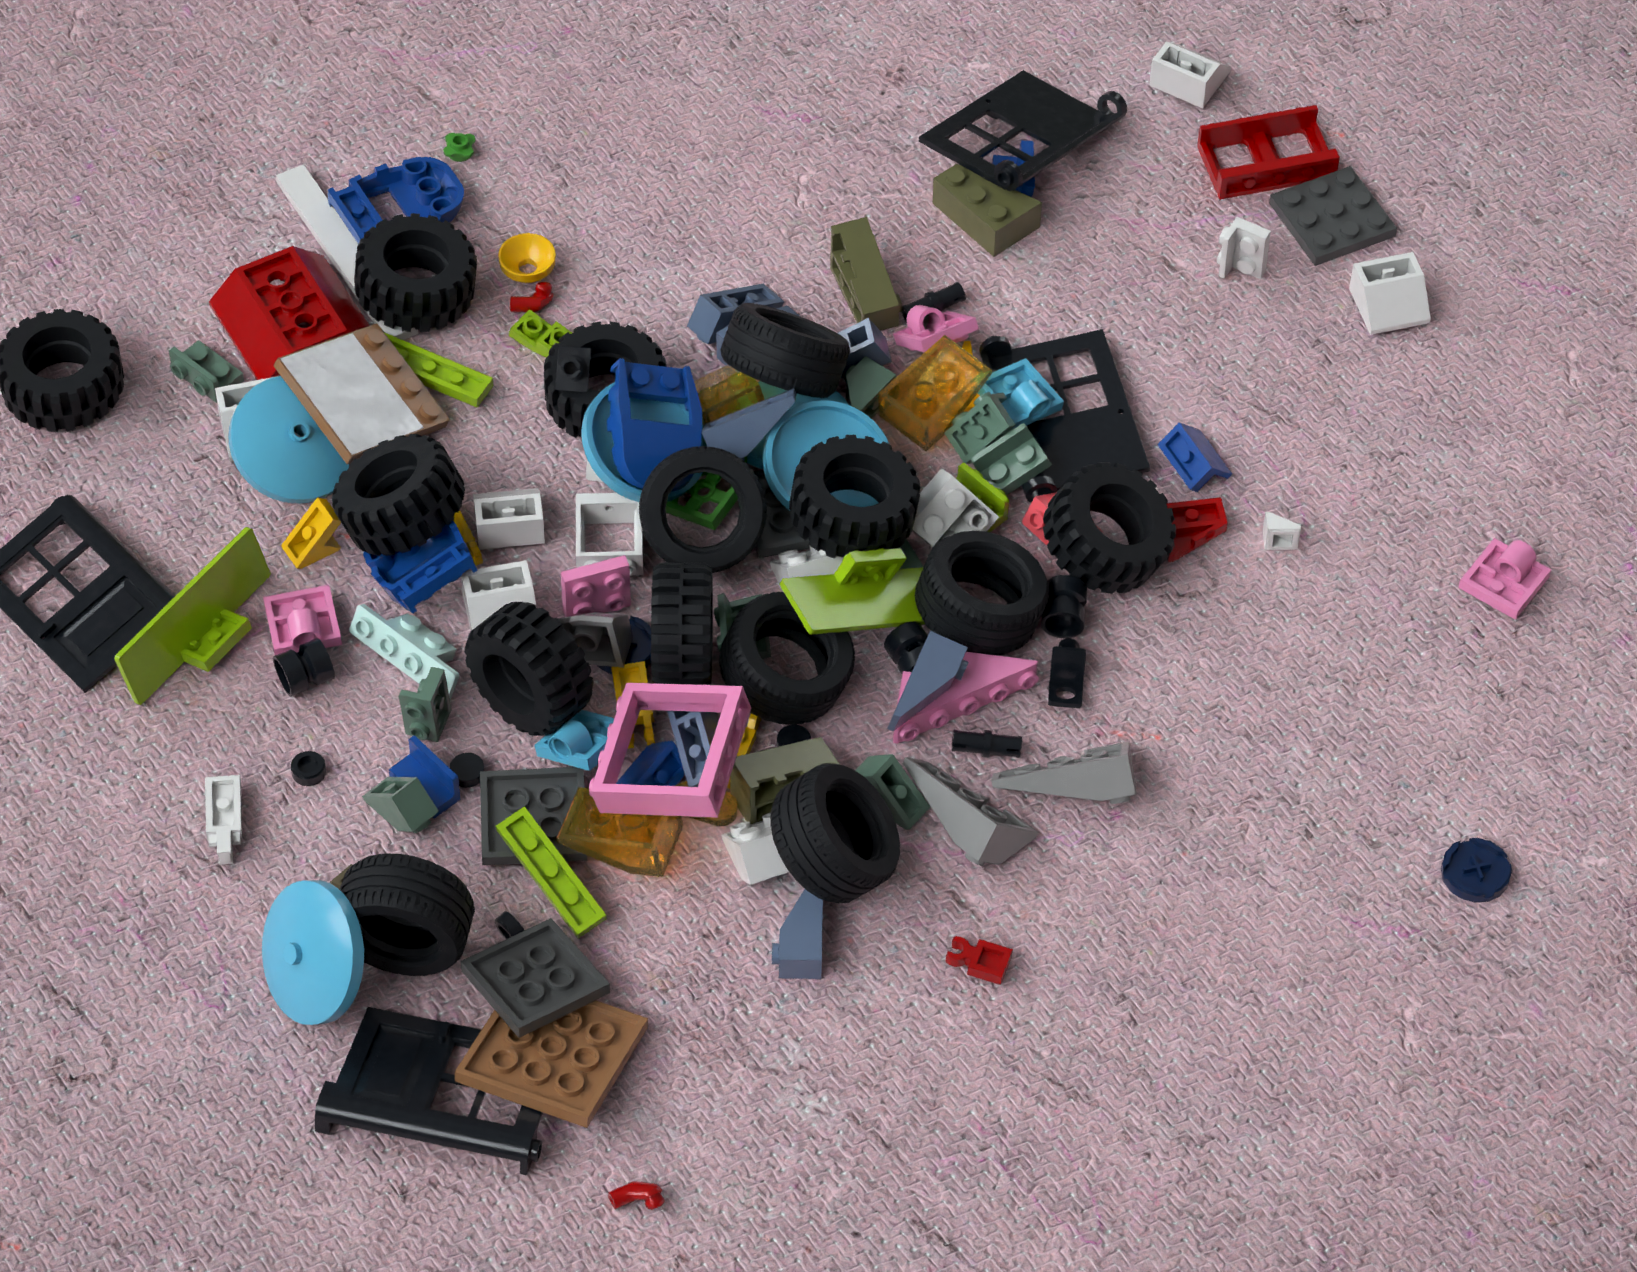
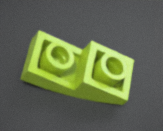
[508,309,572,358]

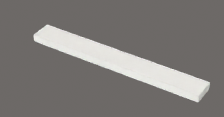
[276,164,418,340]

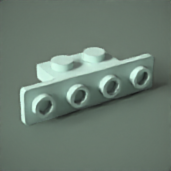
[349,604,460,700]

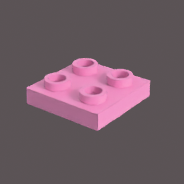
[893,305,979,354]
[1458,538,1551,620]
[561,555,631,617]
[263,585,342,655]

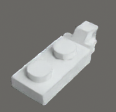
[205,775,242,865]

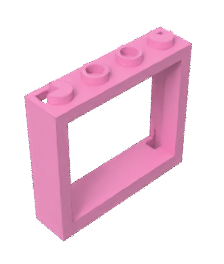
[589,683,751,818]

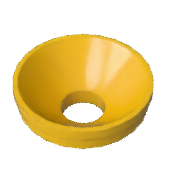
[498,233,556,283]

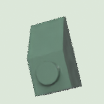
[844,356,896,419]
[855,754,930,830]
[362,777,439,833]

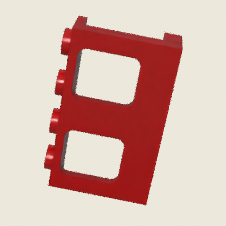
[1197,105,1340,200]

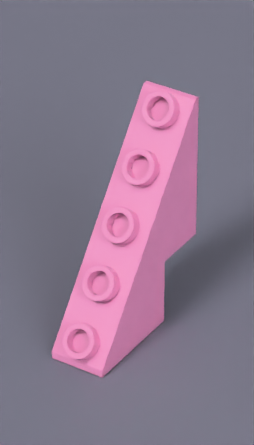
[893,652,1039,744]

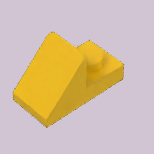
[281,497,341,569]

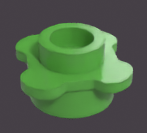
[443,133,476,162]

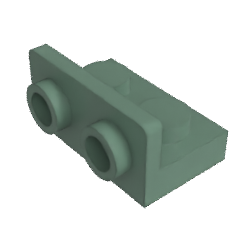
[169,340,244,403]
[944,392,1016,464]
[970,423,1052,495]
[398,667,452,742]

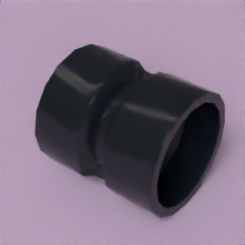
[1041,575,1087,638]
[884,621,928,674]
[273,638,335,697]

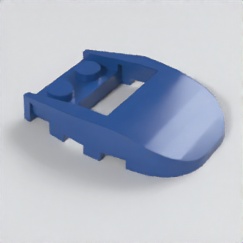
[328,157,464,244]
[607,358,702,492]
[363,521,478,614]

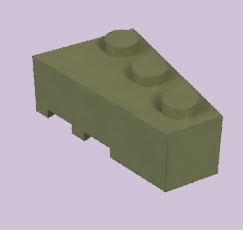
[932,164,1042,257]
[830,217,903,331]
[730,737,839,824]

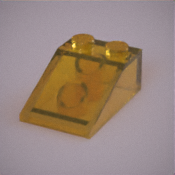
[878,335,992,451]
[694,365,765,425]
[557,787,684,877]

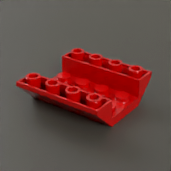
[209,246,370,380]

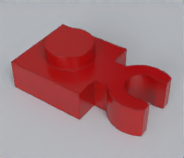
[946,936,1013,985]

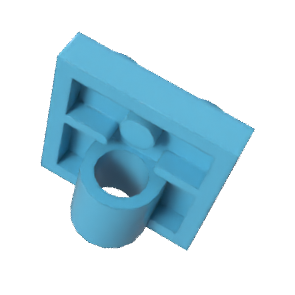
[973,358,1064,429]
[534,710,614,771]

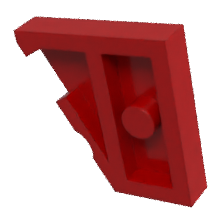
[1166,497,1228,563]

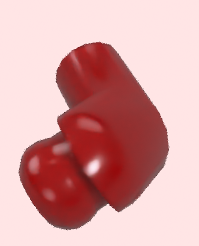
[510,282,554,313]
[608,1181,665,1210]

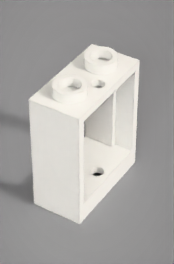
[576,493,644,576]

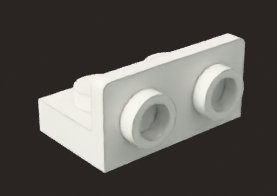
[1217,217,1271,279]

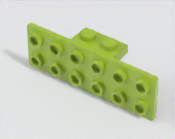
[114,527,271,705]
[779,548,925,635]

